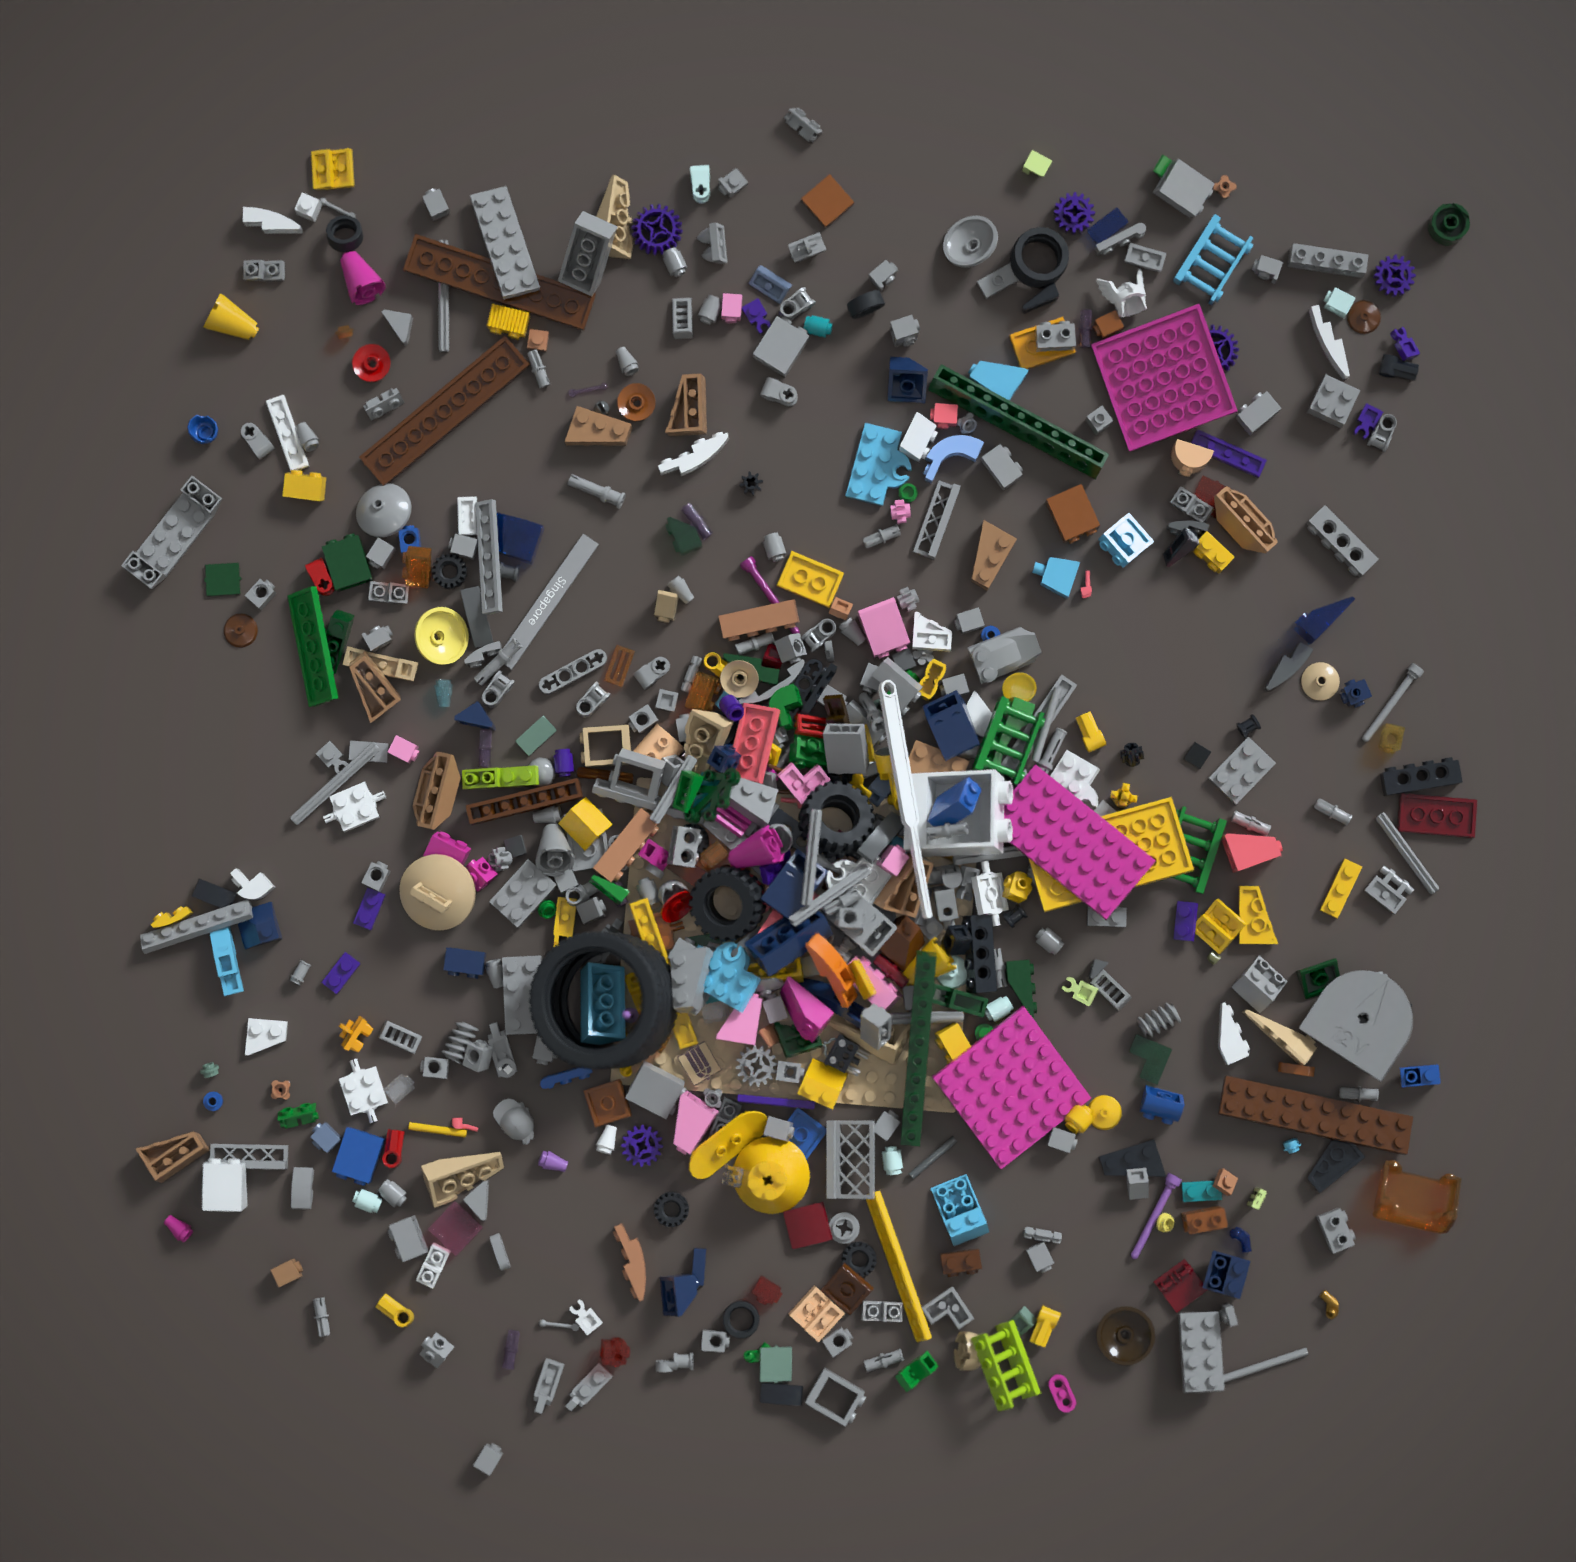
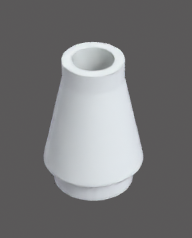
[596,1125,617,1155]

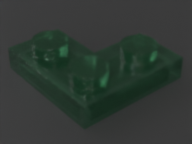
[1129,1034,1172,1085]

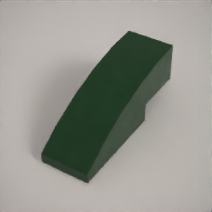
[723,653,780,686]
[933,983,989,1018]

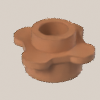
[1213,175,1236,198]
[271,1080,291,1100]

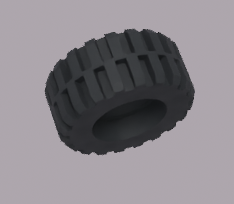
[798,781,875,858]
[689,865,766,942]

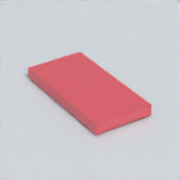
[733,703,780,784]

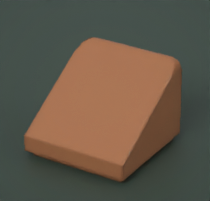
[759,1024,779,1047]

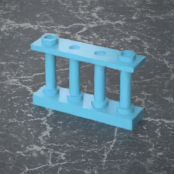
[1173,214,1253,305]

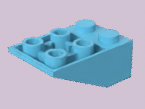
[931,1174,989,1246]

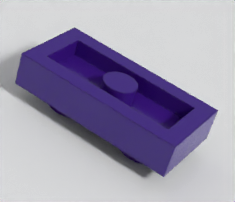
[759,850,791,885]
[353,887,386,930]
[1173,901,1198,942]
[321,952,361,994]

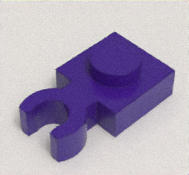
[742,298,771,335]
[1390,327,1420,361]
[1353,403,1383,440]

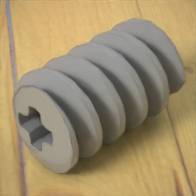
[1137,1003,1181,1038]
[442,1021,479,1064]

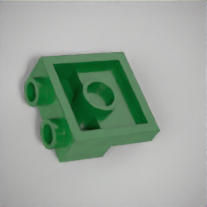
[789,727,827,771]

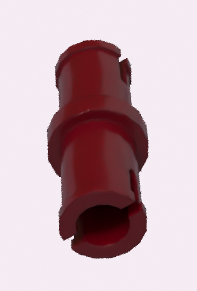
[873,954,910,989]

